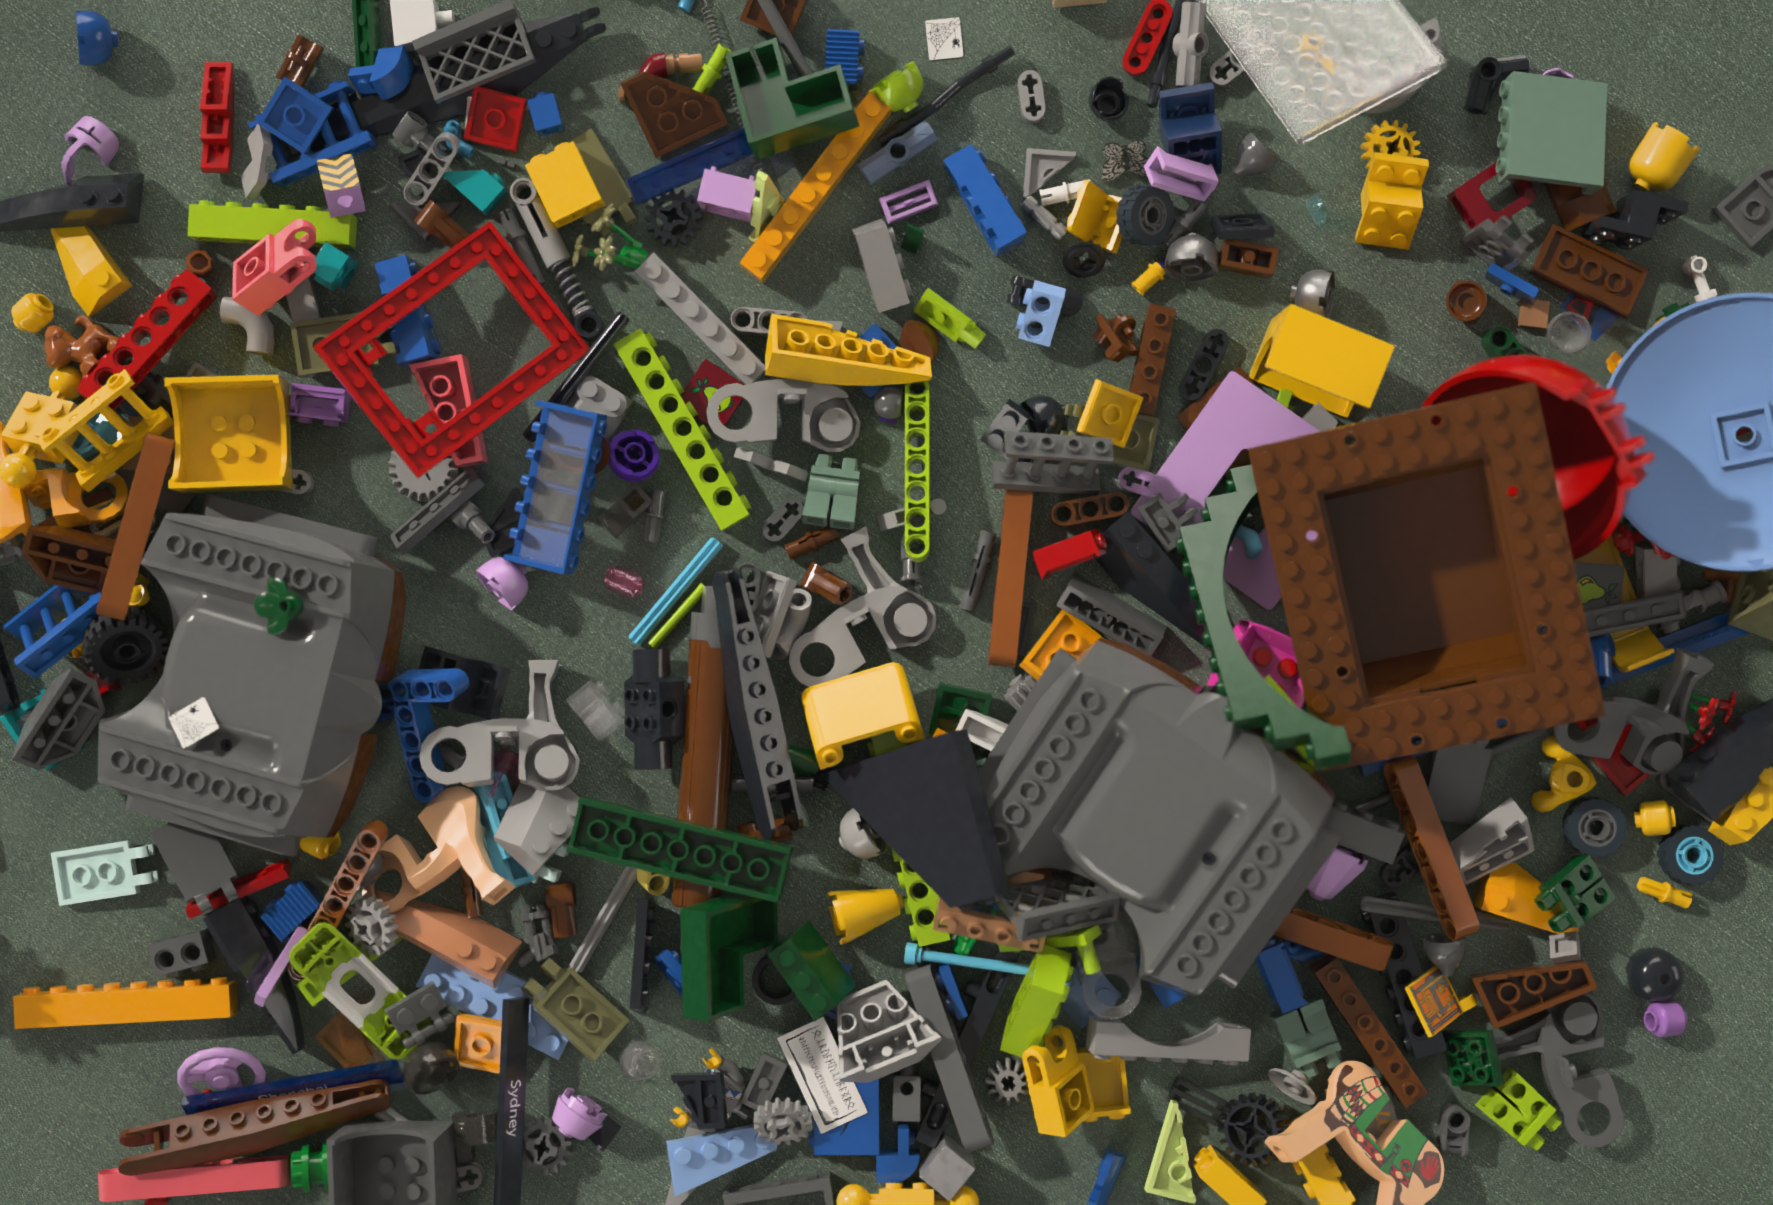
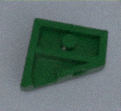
[928,682,992,734]

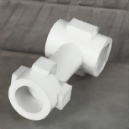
[1683,255,1718,302]

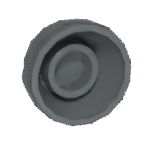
[1232,132,1278,177]
[1423,932,1466,976]

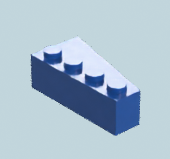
[943,144,1027,257]
[375,254,442,370]

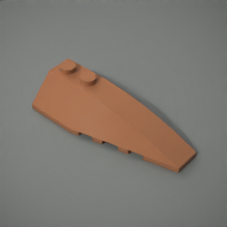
[374,889,523,989]

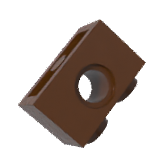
[1219,239,1279,279]

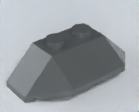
[12,668,105,770]

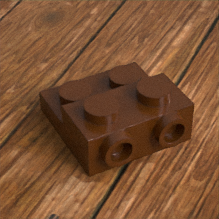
[740,0,808,37]

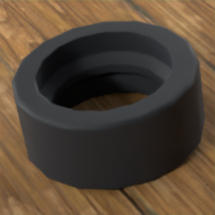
[752,955,796,1005]

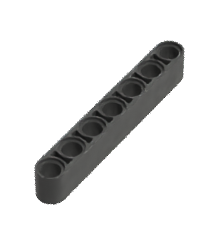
[905,964,994,1153]

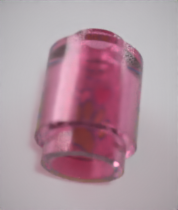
[603,565,645,599]

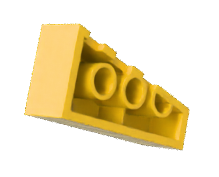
[1284,1112,1356,1205]

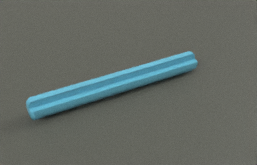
[629,537,723,645]

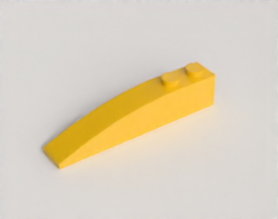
[765,314,932,386]

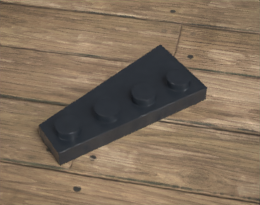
[629,899,655,1013]

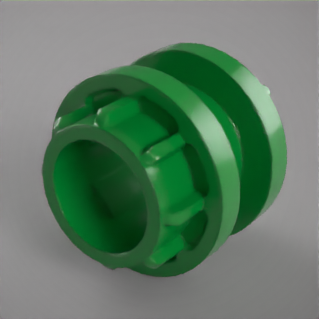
[291,1142,329,1193]

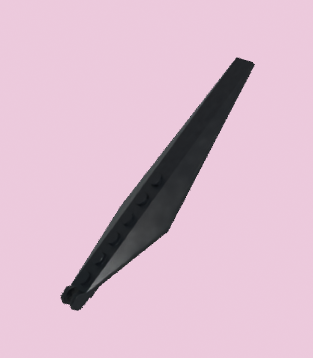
[286,7,606,156]

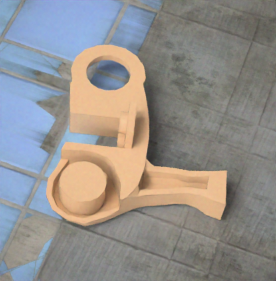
[362,786,516,913]

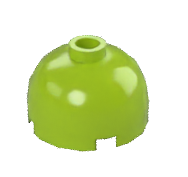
[869,61,924,113]

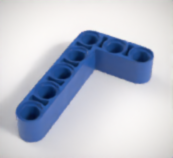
[387,669,469,802]

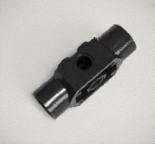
[624,649,685,770]

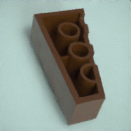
[1469,959,1598,1029]

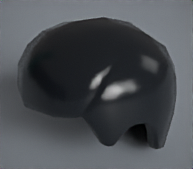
[1088,76,1130,122]

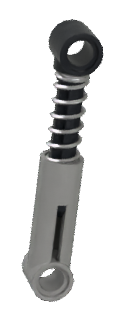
[510,178,605,341]

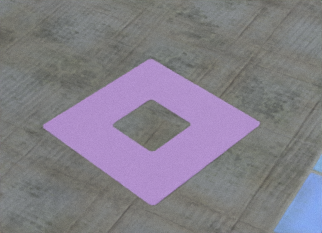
[1131,371,1319,610]

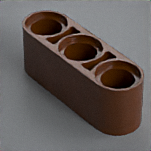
[1050,492,1129,527]

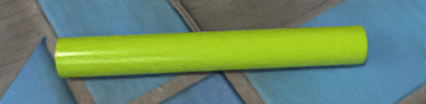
[648,583,705,649]

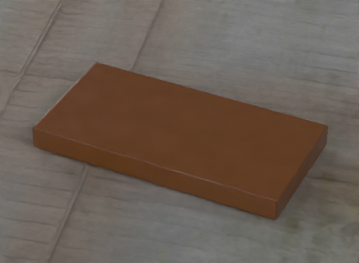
[1529,224,1650,319]

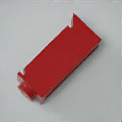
[1032,528,1107,580]

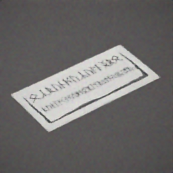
[777,1017,868,1134]

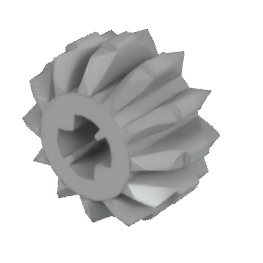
[985,1057,1028,1105]

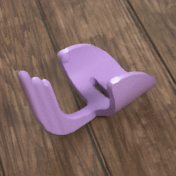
[61,116,119,183]

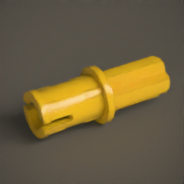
[1636,877,1692,909]

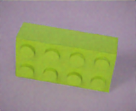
[1000,944,1074,1058]

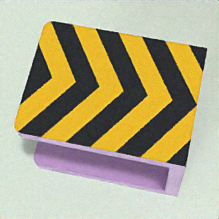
[317,154,366,218]

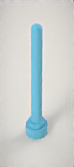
[904,942,1030,975]

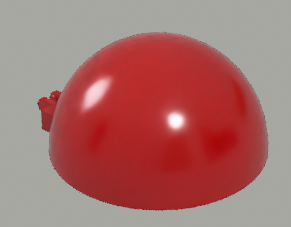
[1421,355,1655,560]

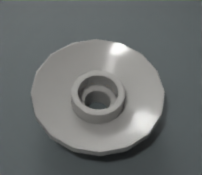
[1268,1068,1317,1105]

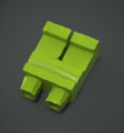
[1475,1067,1562,1151]

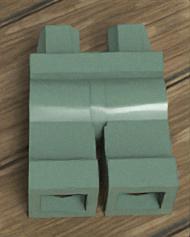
[803,454,860,530]
[1270,995,1342,1079]

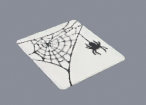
[925,17,963,60]
[169,697,219,748]

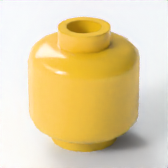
[11,293,54,333]
[1634,800,1676,836]
[300,831,341,859]

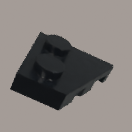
[484,487,524,558]
[671,1072,728,1129]

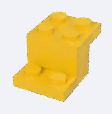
[1355,152,1429,250]

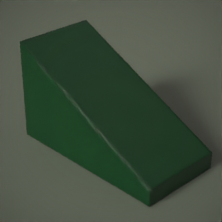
[901,224,924,254]

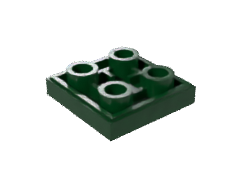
[1442,1030,1504,1086]

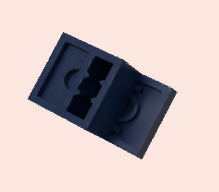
[1159,82,1222,174]

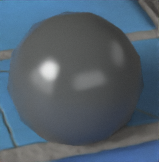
[873,386,904,420]

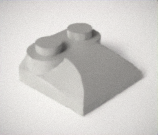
[568,374,634,443]

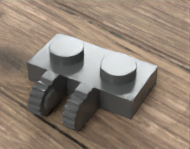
[1137,492,1199,552]

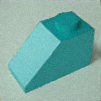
[443,170,509,217]

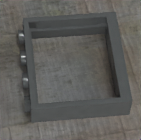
[723,1171,836,1205]

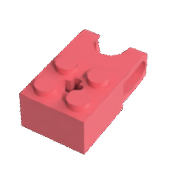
[232,219,317,316]

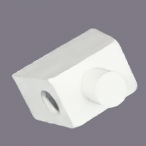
[390,0,455,52]

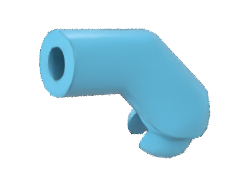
[1235,525,1263,559]

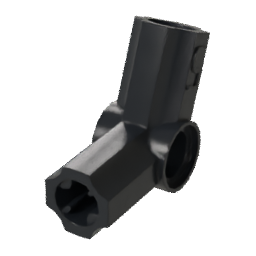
[1463,54,1530,115]

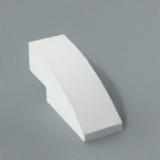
[955,709,1009,751]

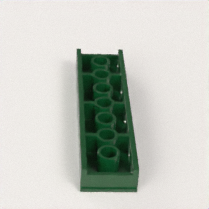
[566,795,794,903]

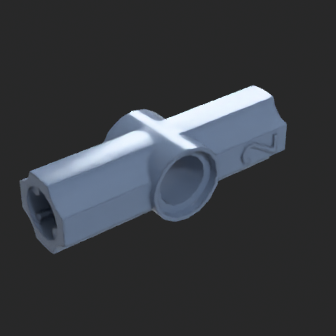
[858,120,938,185]

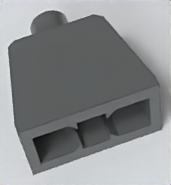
[892,1064,921,1122]

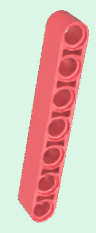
[98,1155,291,1202]

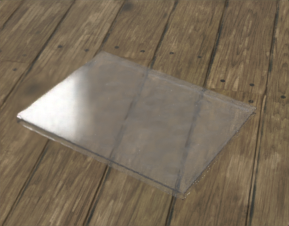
[1195,0,1447,145]

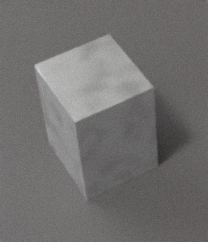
[919,1133,975,1201]

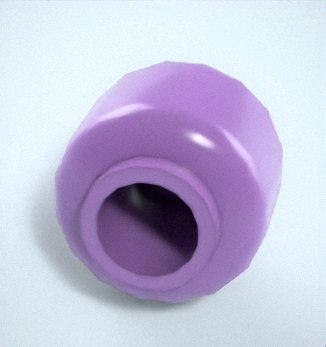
[1644,1001,1688,1037]

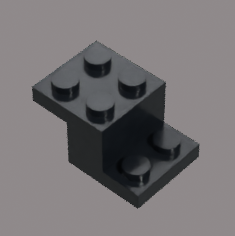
[1582,190,1689,250]
[419,646,511,720]

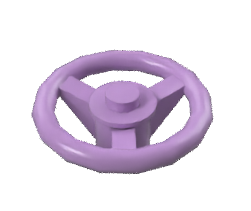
[177,1047,266,1106]

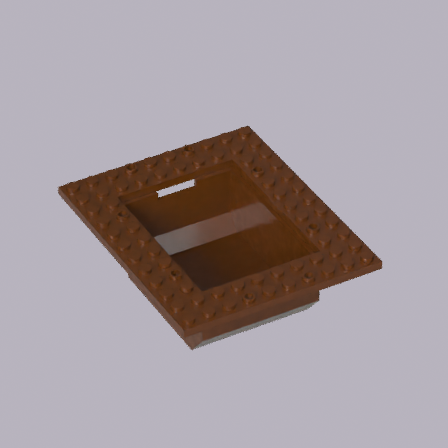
[1248,382,1606,772]

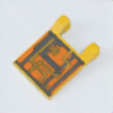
[1405,963,1478,1037]

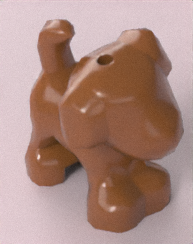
[44,315,126,378]

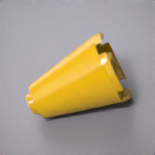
[827,889,904,945]

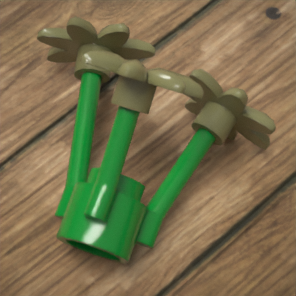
[572,203,647,271]

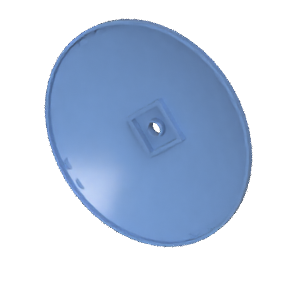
[1606,293,1773,571]

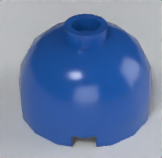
[76,11,118,66]

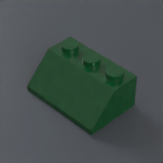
[765,920,856,1021]

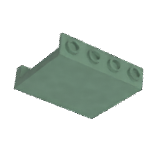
[1496,71,1607,195]

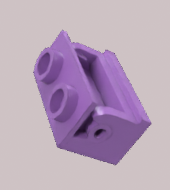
[288,383,351,427]

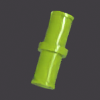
[692,43,733,95]

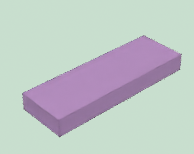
[254,926,307,1007]

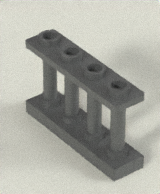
[991,431,1114,496]

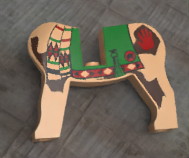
[1264,1061,1444,1205]

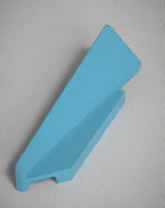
[473,771,535,888]

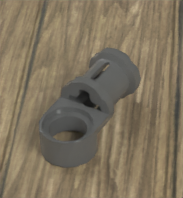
[900,534,925,586]

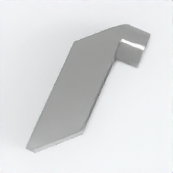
[876,498,946,531]

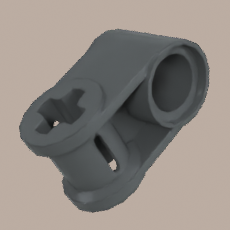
[1436,1102,1471,1158]

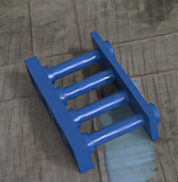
[248,81,378,188]
[3,585,101,679]

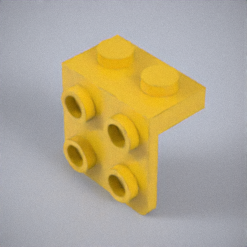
[1067,180,1123,254]

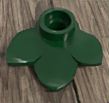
[253,578,304,634]

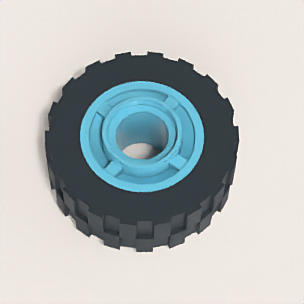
[1657,825,1724,885]

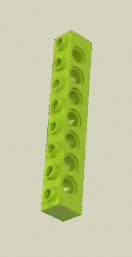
[613,328,752,532]
[867,730,951,947]

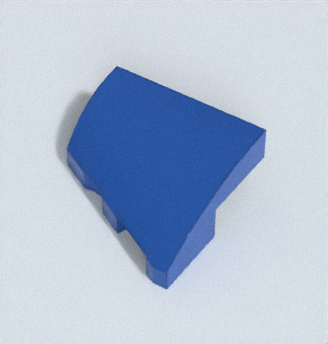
[1087,1147,1127,1205]

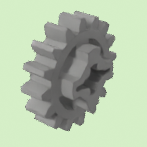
[345,896,399,956]
[753,1098,812,1145]

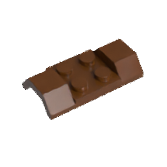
[1544,179,1616,231]

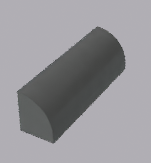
[1056,573,1166,656]

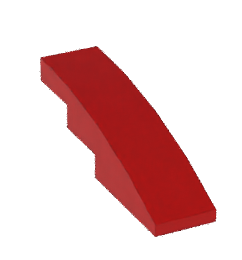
[200,62,234,173]

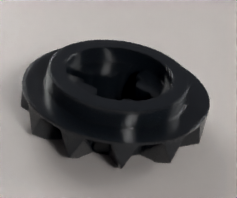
[1063,239,1106,278]

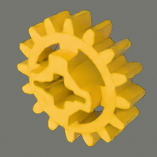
[1360,120,1421,169]

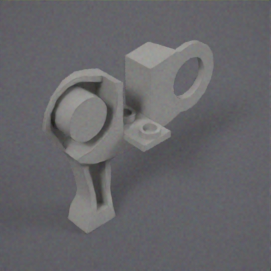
[706,320,861,452]
[789,526,936,687]
[419,660,580,791]

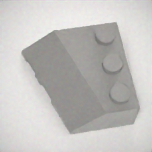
[493,782,579,876]

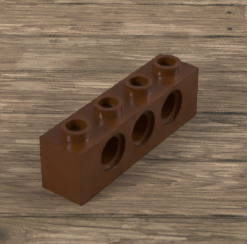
[1129,304,1176,417]

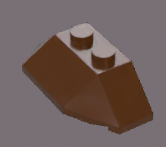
[22,526,116,594]

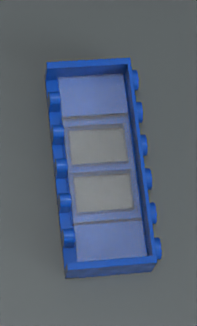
[503,400,607,575]

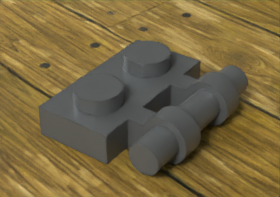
[384,981,455,1050]

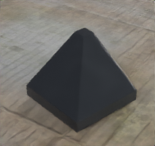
[588,1111,621,1152]

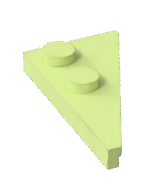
[749,171,784,243]
[1144,1100,1196,1204]

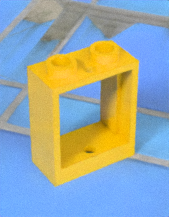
[1193,1144,1267,1205]

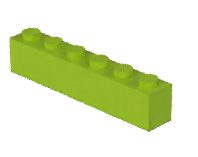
[187,200,357,249]

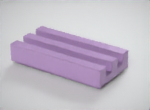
[879,180,939,225]

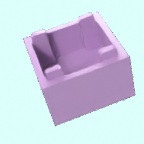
[697,166,760,222]

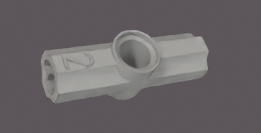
[1173,2,1209,87]

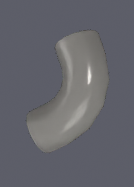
[220,297,275,356]
[771,589,812,660]

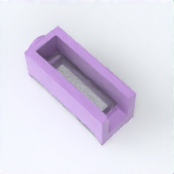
[1144,146,1219,202]

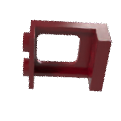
[1447,161,1538,230]

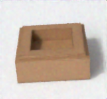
[1518,300,1550,329]

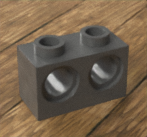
[148,928,216,979]

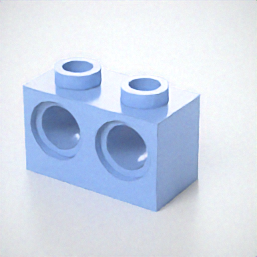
[1016,280,1066,347]

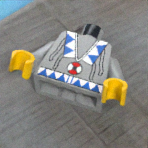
[670,1048,752,1128]

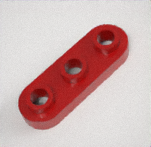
[1122,0,1173,76]

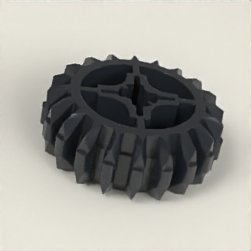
[1217,1092,1289,1168]

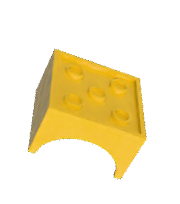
[1248,304,1395,418]
[165,375,293,494]

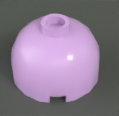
[476,557,528,611]

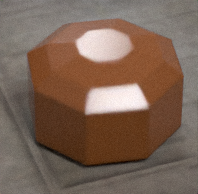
[186,250,213,278]

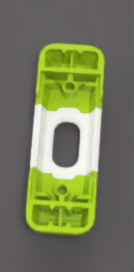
[289,922,431,1060]

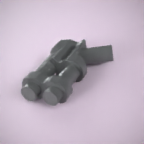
[517,903,559,968]

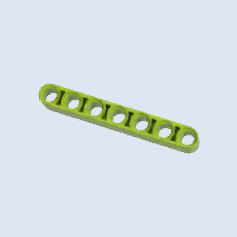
[905,381,930,563]

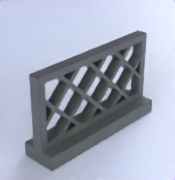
[412,0,536,104]
[995,873,1121,942]

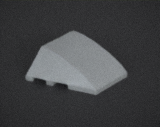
[837,980,942,1083]

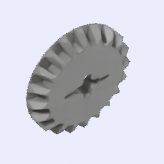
[388,432,459,502]

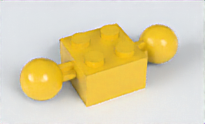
[0,366,82,488]
[837,1182,979,1205]

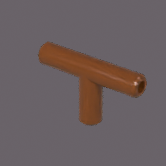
[1703,568,1740,604]

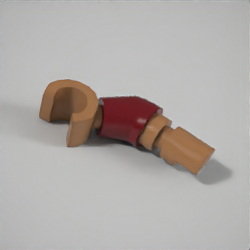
[618,52,703,104]

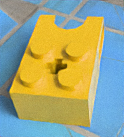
[1022,1025,1095,1137]

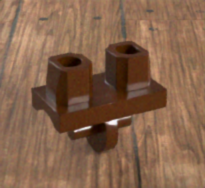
[276,34,324,88]
[1092,314,1139,363]

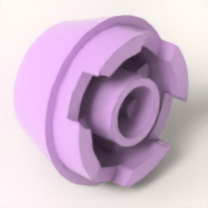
[552,1087,607,1140]

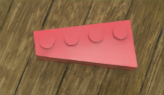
[409,354,489,468]

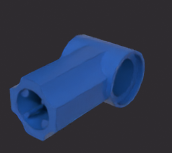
[1589,633,1616,688]

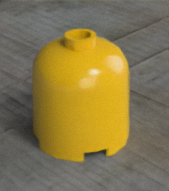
[1628,122,1700,192]

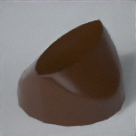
[1446,279,1487,324]
[900,320,939,362]

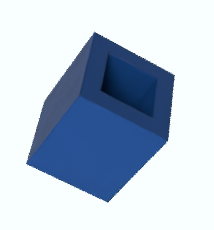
[527,92,566,137]

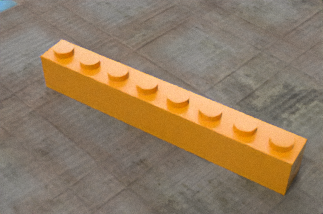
[739,91,891,284]
[13,977,238,1029]

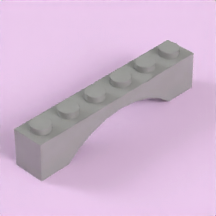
[635,253,765,385]
[1086,1016,1251,1065]

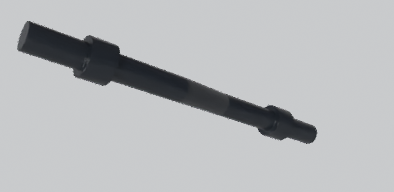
[1147,0,1187,108]
[877,45,1015,147]

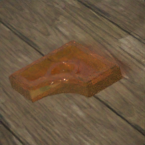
[314,998,373,1075]

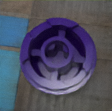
[608,430,660,482]

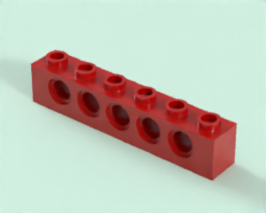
[76,269,217,411]

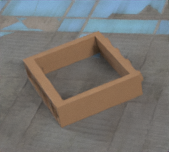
[933,868,1052,953]

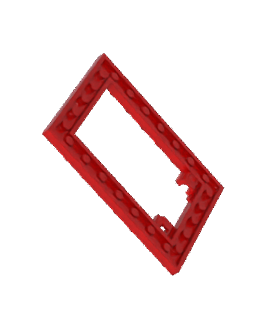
[313,221,590,479]

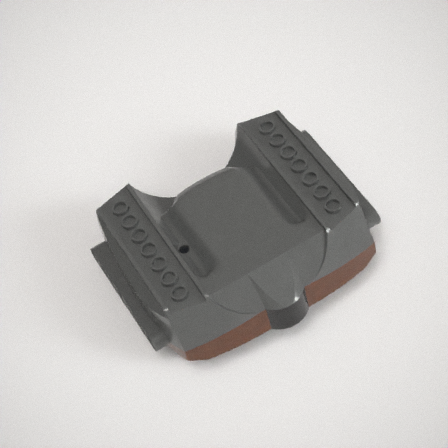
[97,493,406,856]
[978,638,1341,996]

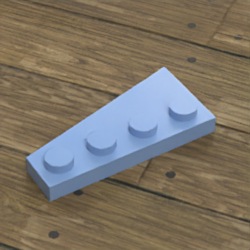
[666,1124,777,1196]

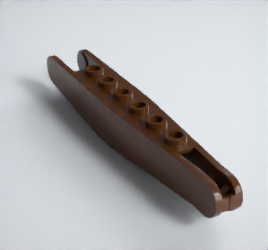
[118,1079,391,1176]

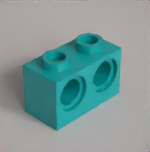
[313,242,361,291]

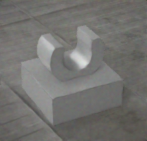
[1549,931,1581,964]

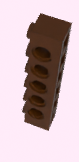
[1309,954,1428,1108]

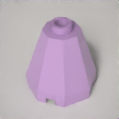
[1307,844,1369,901]

